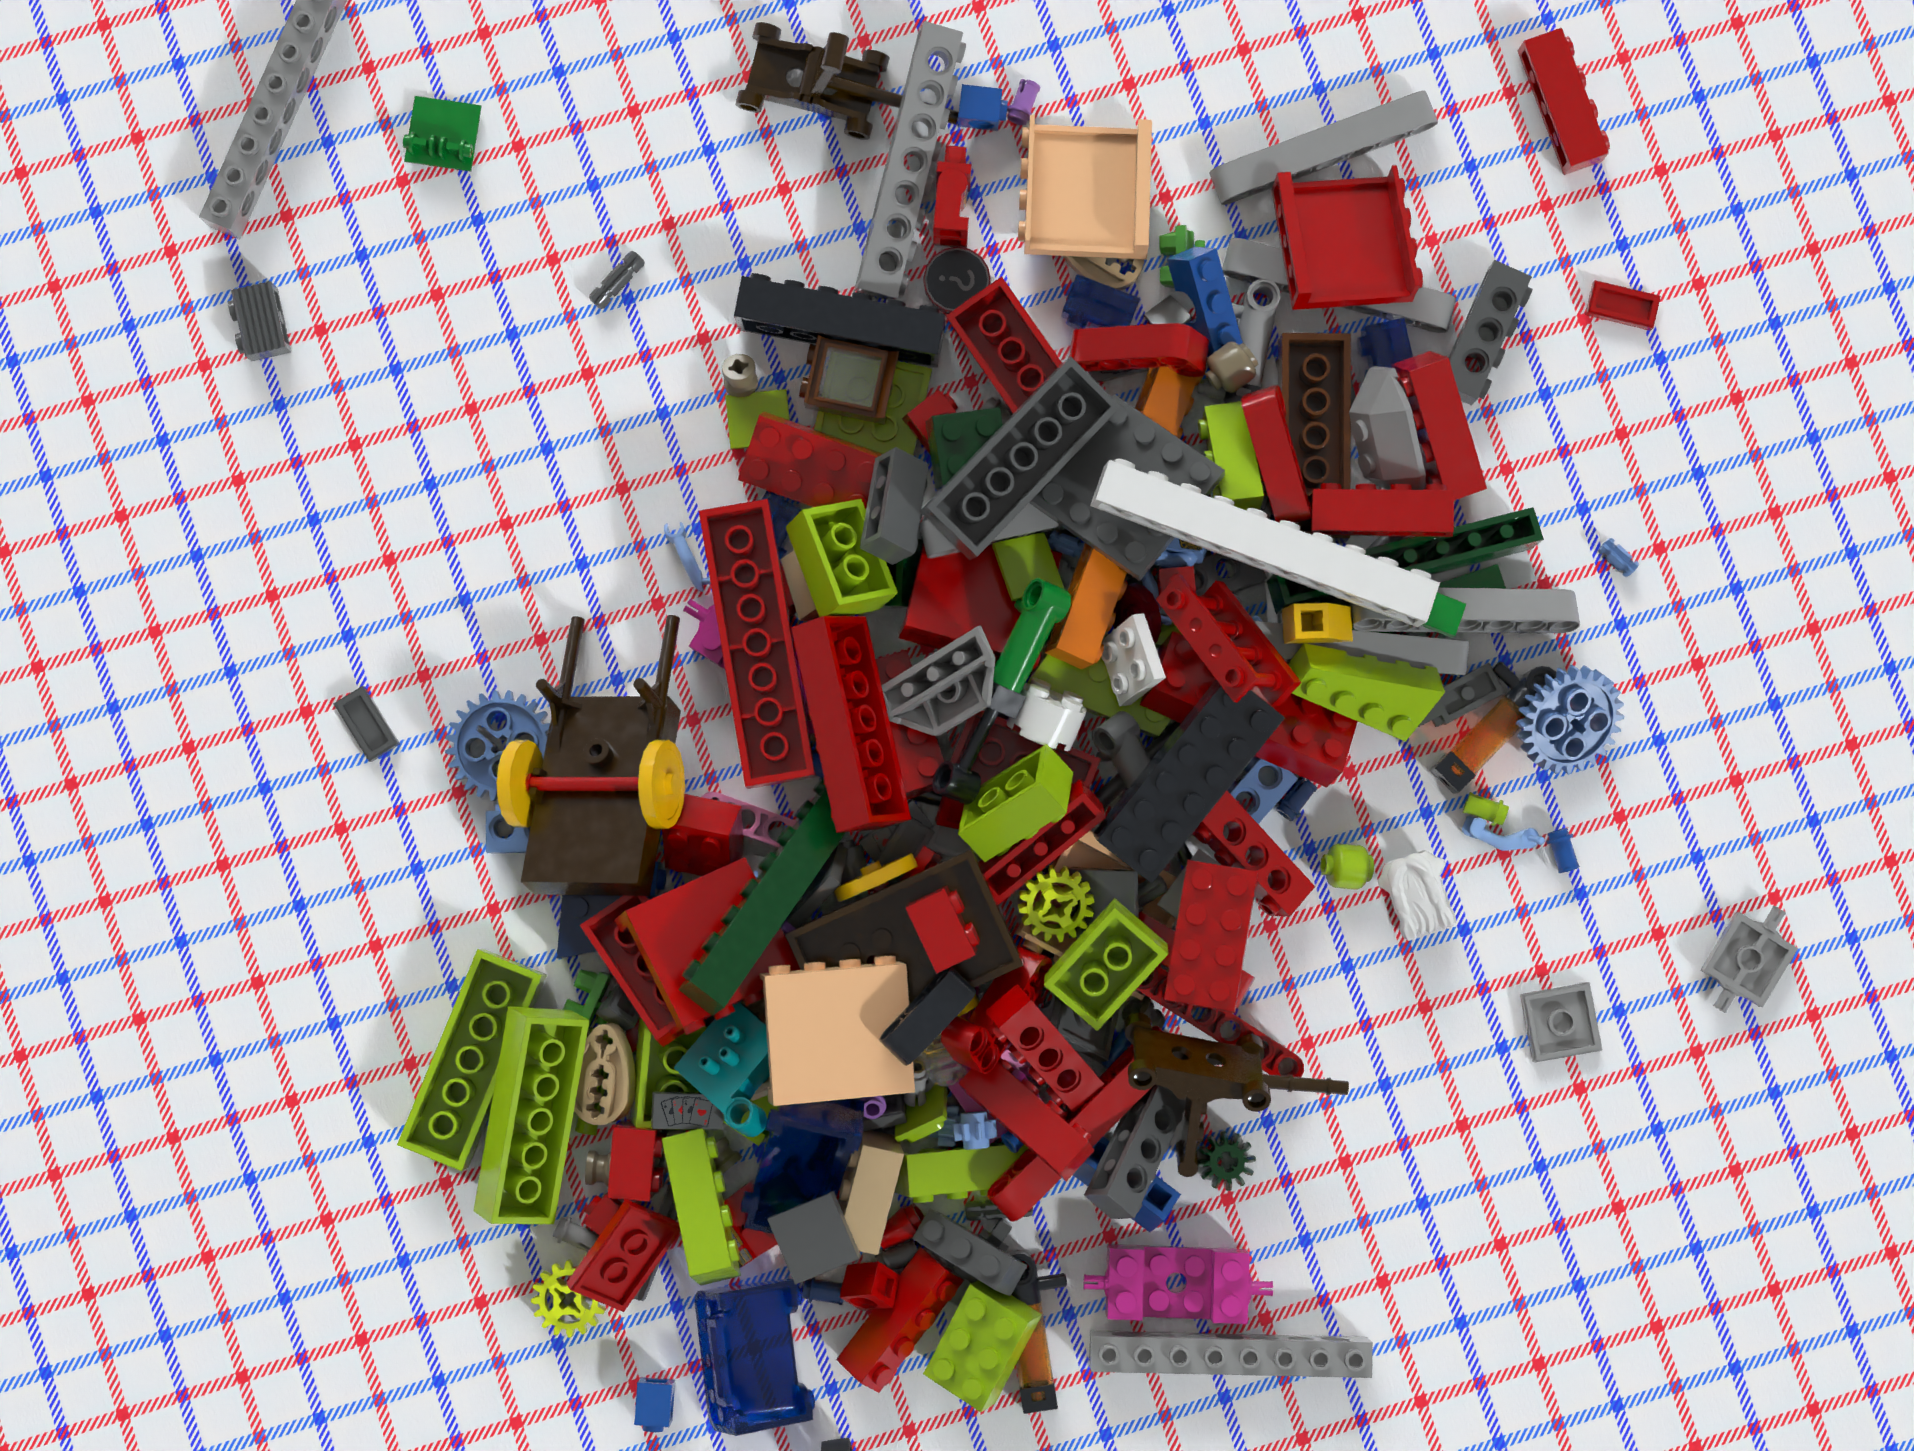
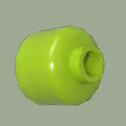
[1320,843,1374,890]

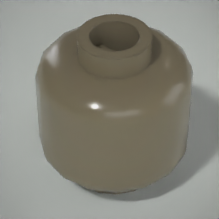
[1205,341,1258,393]

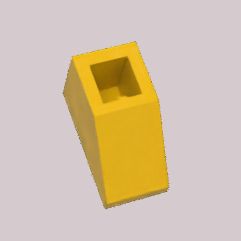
[1282,603,1353,644]

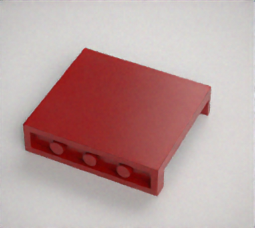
[1271,165,1423,310]
[898,544,1062,676]
[615,857,801,1035]

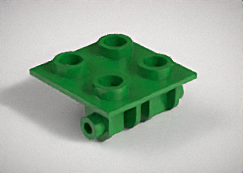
[403,96,482,172]

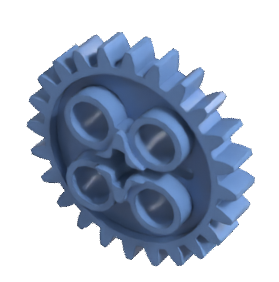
[1516,665,1625,774]
[445,690,550,801]

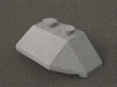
[1349,366,1426,490]
[882,626,995,736]

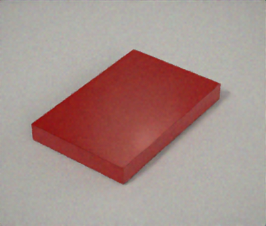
[566,1199,681,1312]

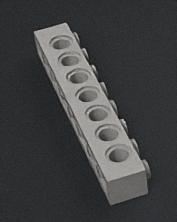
[199,0,347,240]
[854,21,966,299]
[1089,1331,1373,1378]

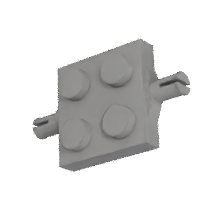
[1700,906,1798,1013]

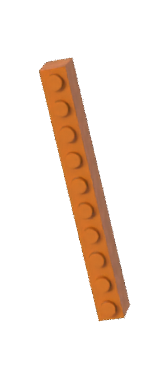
[1045,367,1203,669]

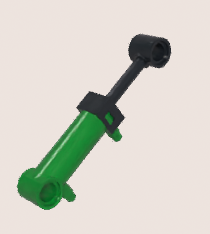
[932,578,1071,805]

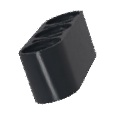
[879,966,976,1066]

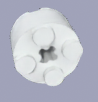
[1007,678,1087,751]

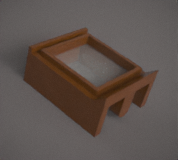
[799,335,899,425]

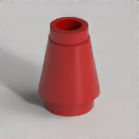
[881,1203,925,1250]

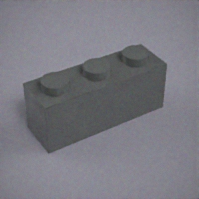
[860,447,929,565]
[912,1208,1028,1296]

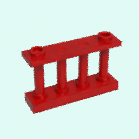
[1156,575,1302,706]

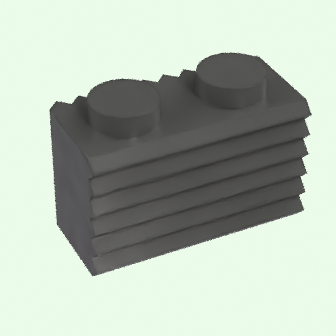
[228,281,291,361]

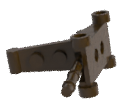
[735,22,959,140]
[1124,1013,1349,1177]

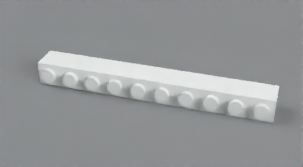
[1090,459,1440,627]

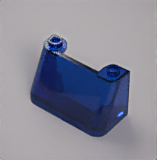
[740,1099,864,1234]
[695,1278,815,1436]

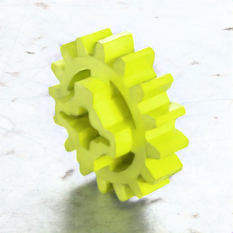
[1018,865,1095,942]
[531,1259,606,1338]

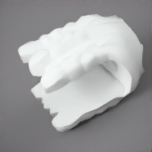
[1377,850,1456,941]

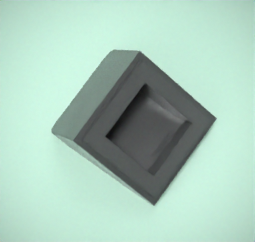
[1143,295,1192,324]
[596,984,640,1032]

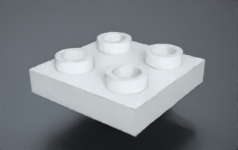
[1101,613,1166,706]

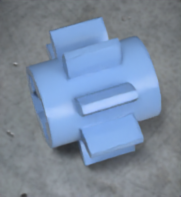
[930,1105,963,1148]
[953,1111,997,1150]

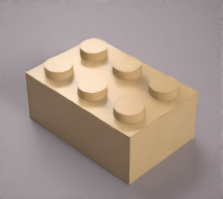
[837,1130,904,1255]

